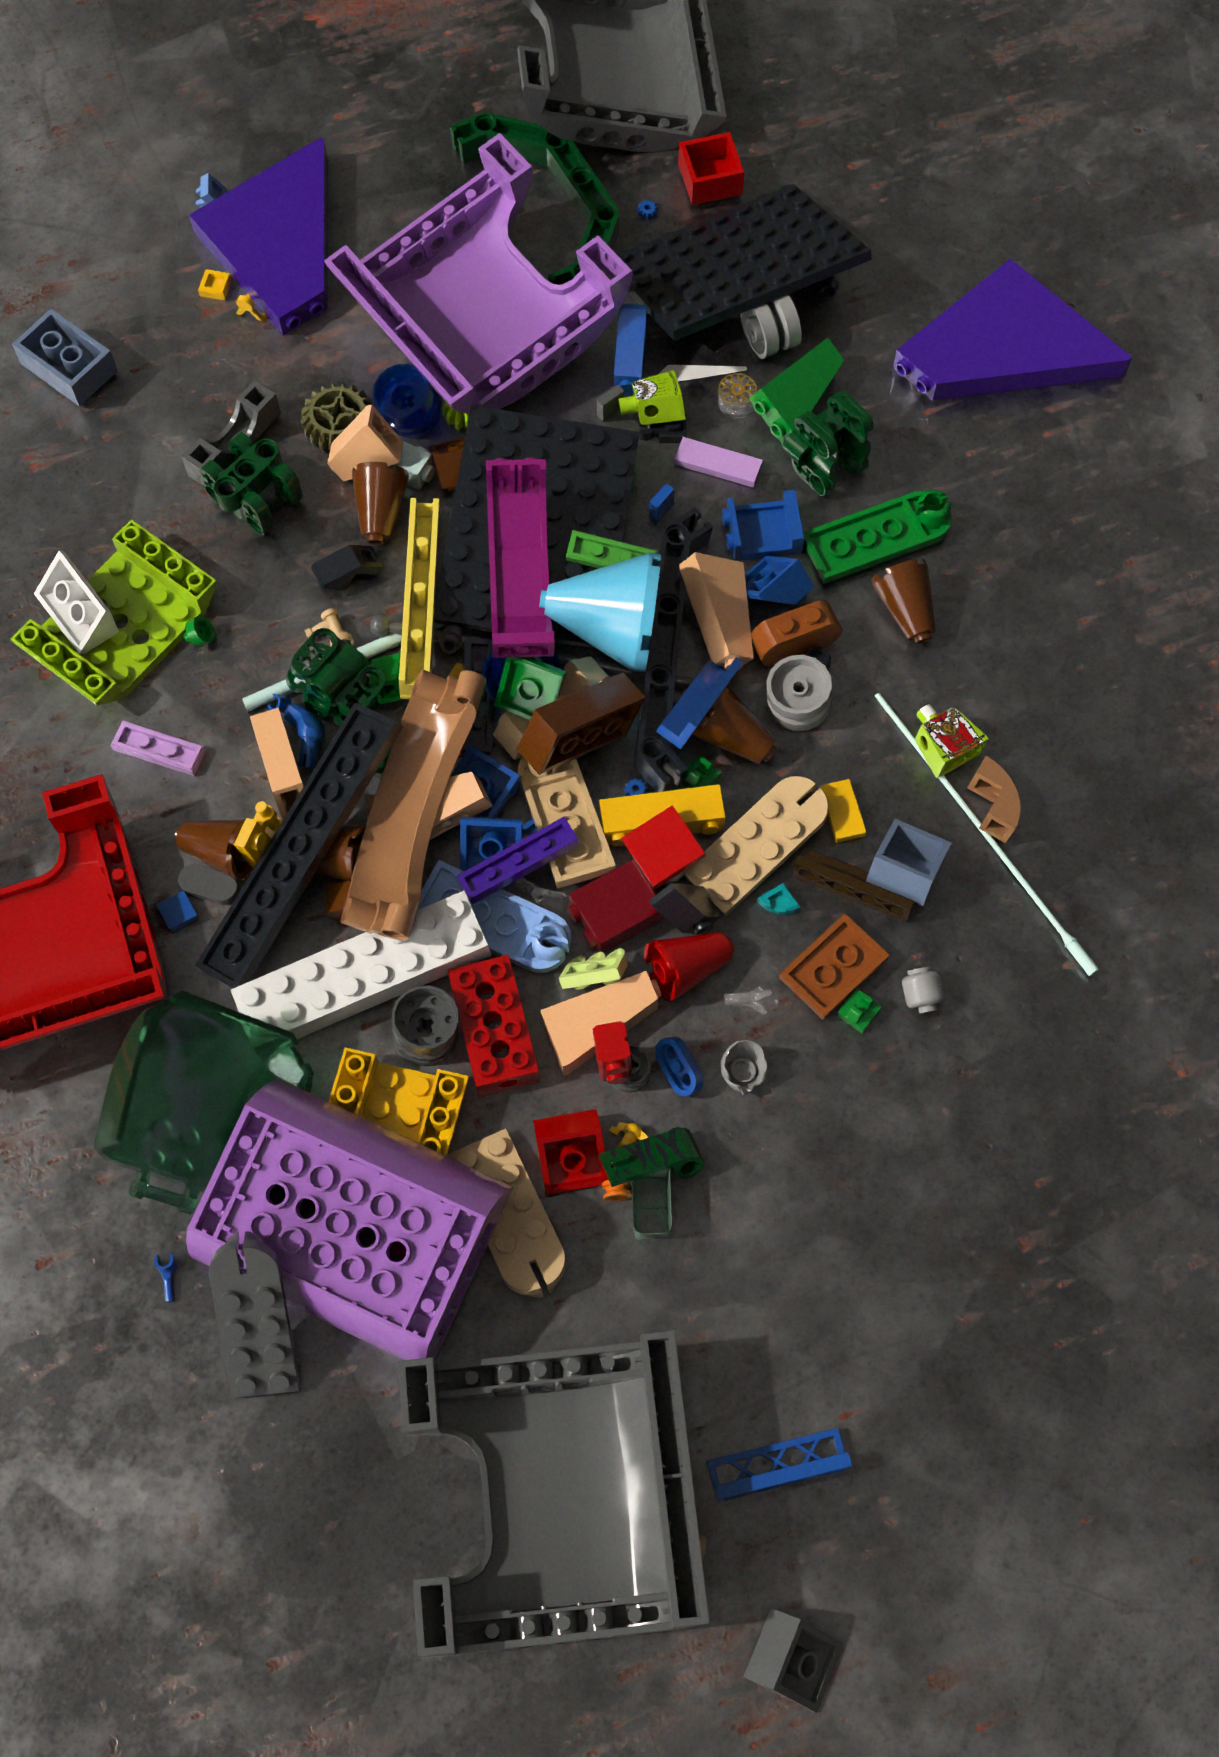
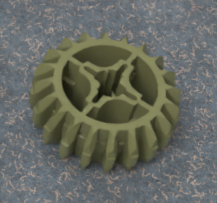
[301,383,373,452]

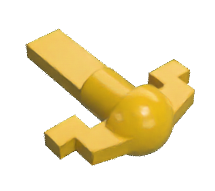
[609,1122,649,1168]

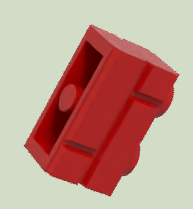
[592,1021,632,1084]

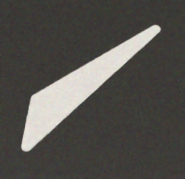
[659,365,747,382]

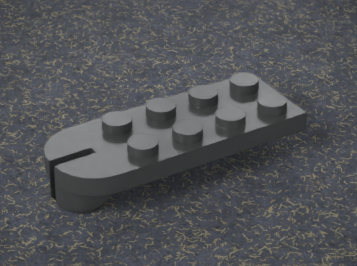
[209,1231,300,1398]

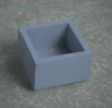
[866,819,952,906]

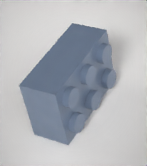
[12,309,118,407]

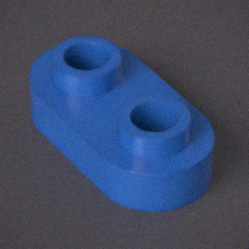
[655,1036,704,1096]

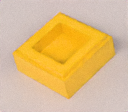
[198,269,233,301]

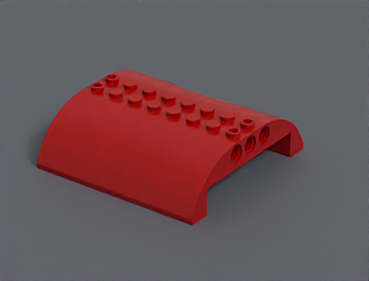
[0,774,167,1051]

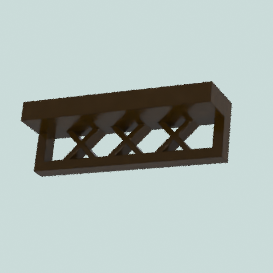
[792,847,914,923]

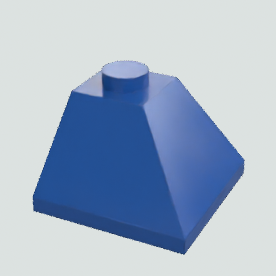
[745,556,815,605]

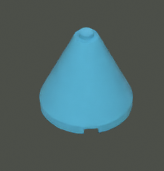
[539,553,661,673]

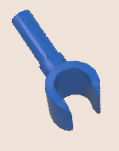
[154,1252,177,1302]

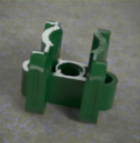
[782,391,874,496]
[199,432,303,536]
[286,628,385,728]

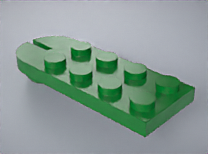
[803,490,952,584]

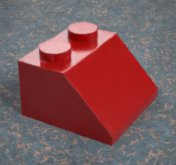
[533,1109,608,1195]

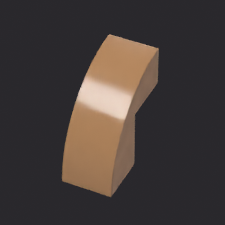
[967,756,1021,843]

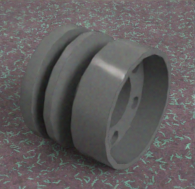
[391,985,459,1066]

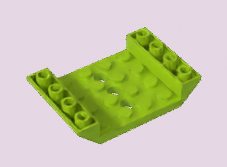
[10,519,217,706]

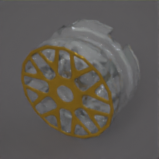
[718,373,757,418]

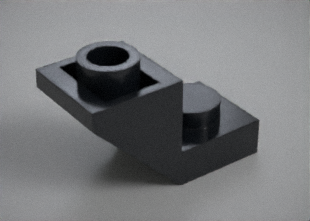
[311,545,384,590]

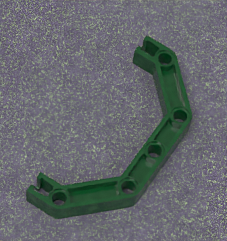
[450,113,619,285]

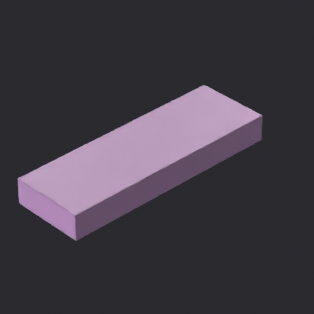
[674,437,763,488]
[110,721,206,776]

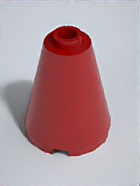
[644,932,735,1001]

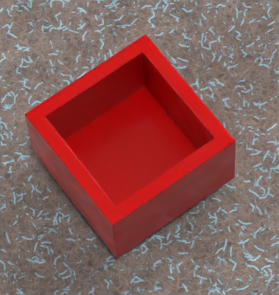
[678,132,744,205]

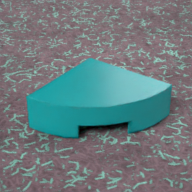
[757,883,801,915]

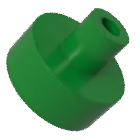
[184,615,215,647]

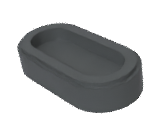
[178,864,239,905]

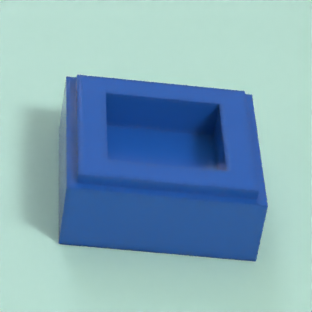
[649,483,674,523]
[157,891,199,933]

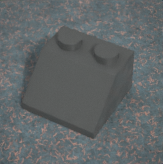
[743,1608,843,1713]

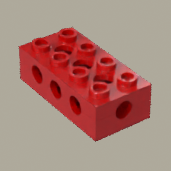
[447,954,540,1098]

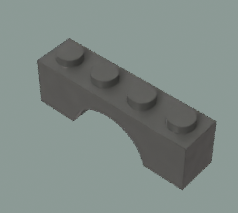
[181,380,281,486]

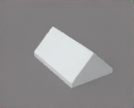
[34,550,119,654]

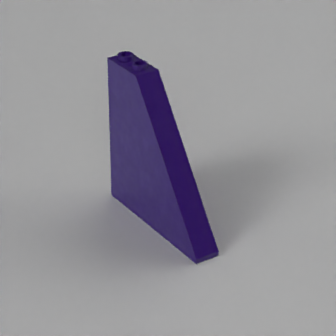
[189,137,328,335]
[893,259,1132,400]

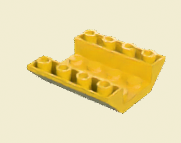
[329,1047,469,1156]

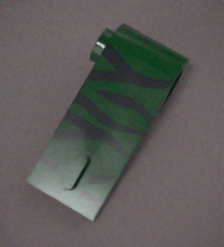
[599,1127,705,1187]

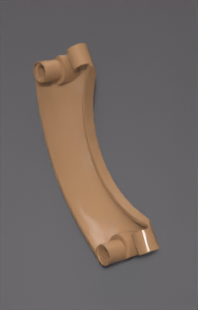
[341,669,487,941]

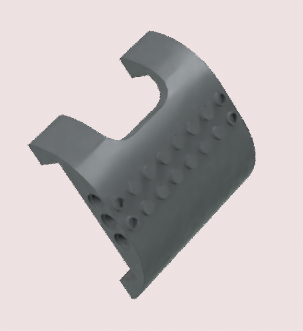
[517,0,727,152]
[398,1330,709,1657]

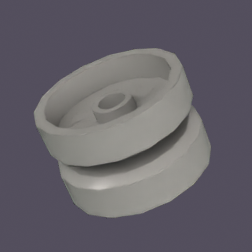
[740,294,802,359]
[766,655,832,731]

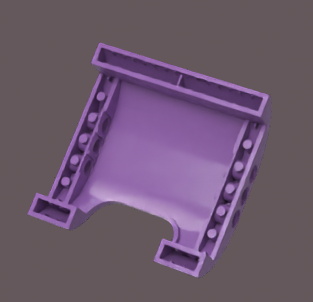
[324,133,633,414]

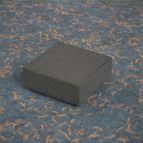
[597,385,624,422]

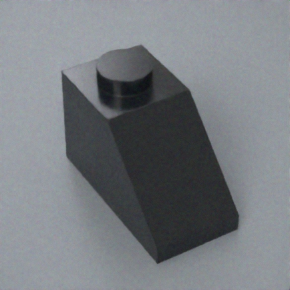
[649,883,721,935]

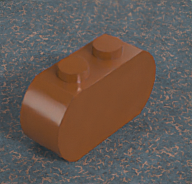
[751,600,842,667]

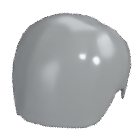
[721,1040,768,1095]

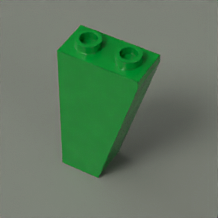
[749,338,844,444]

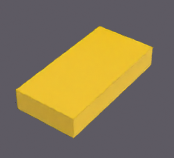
[820,779,866,843]

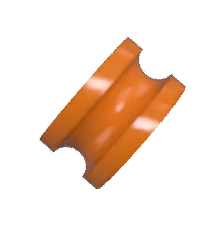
[602,1180,632,1202]

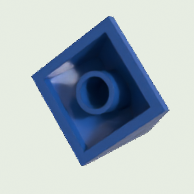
[460,817,524,879]

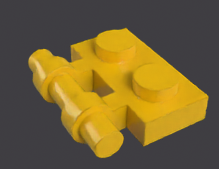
[234,801,283,869]

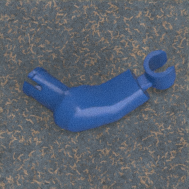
[268,694,325,768]

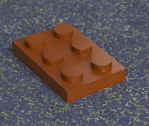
[779,913,890,1021]

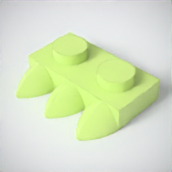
[559,948,628,990]

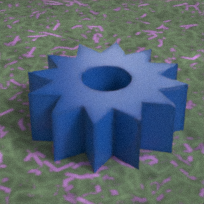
[637,199,658,220]
[624,777,648,796]

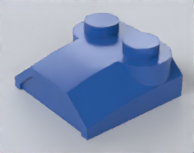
[450,745,522,819]

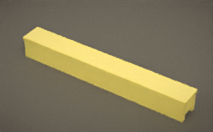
[399,498,440,699]

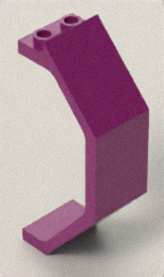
[486,457,555,658]

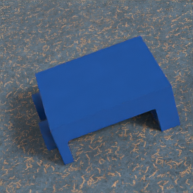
[722,490,804,561]

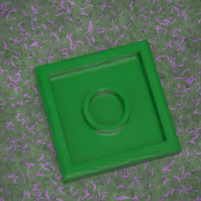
[494,657,567,720]

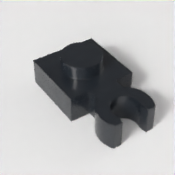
[639,413,687,443]

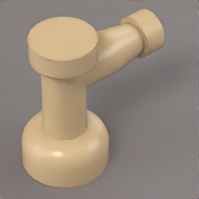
[304,608,354,647]

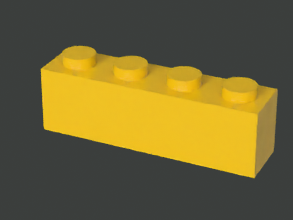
[599,784,725,846]

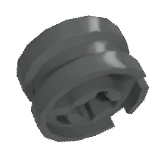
[612,1043,651,1093]

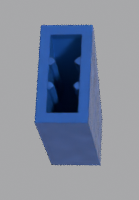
[614,303,647,394]

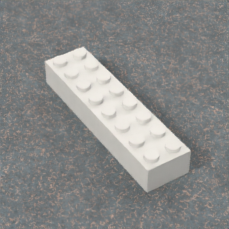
[231,891,492,1055]

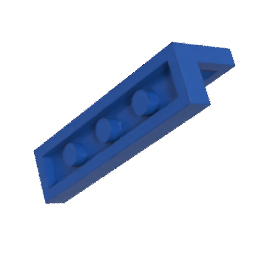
[656,657,743,749]
[706,1428,852,1503]

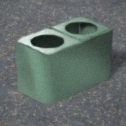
[632,1169,672,1240]

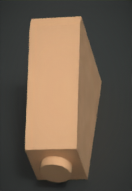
[327,404,403,482]

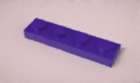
[456,817,580,905]

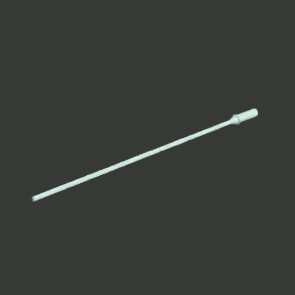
[875,693,1099,977]

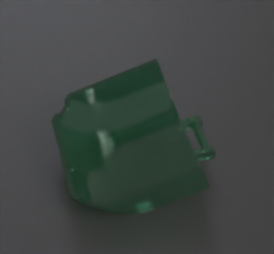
[93,990,314,1215]

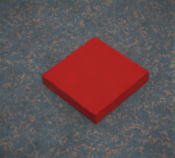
[621,805,706,890]

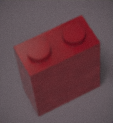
[567,859,664,953]

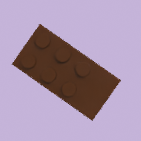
[517,673,646,775]

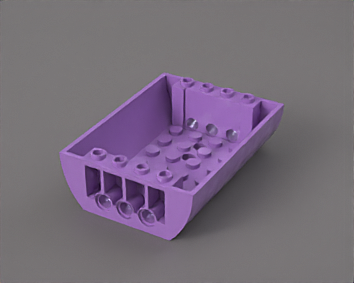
[186,1079,514,1361]

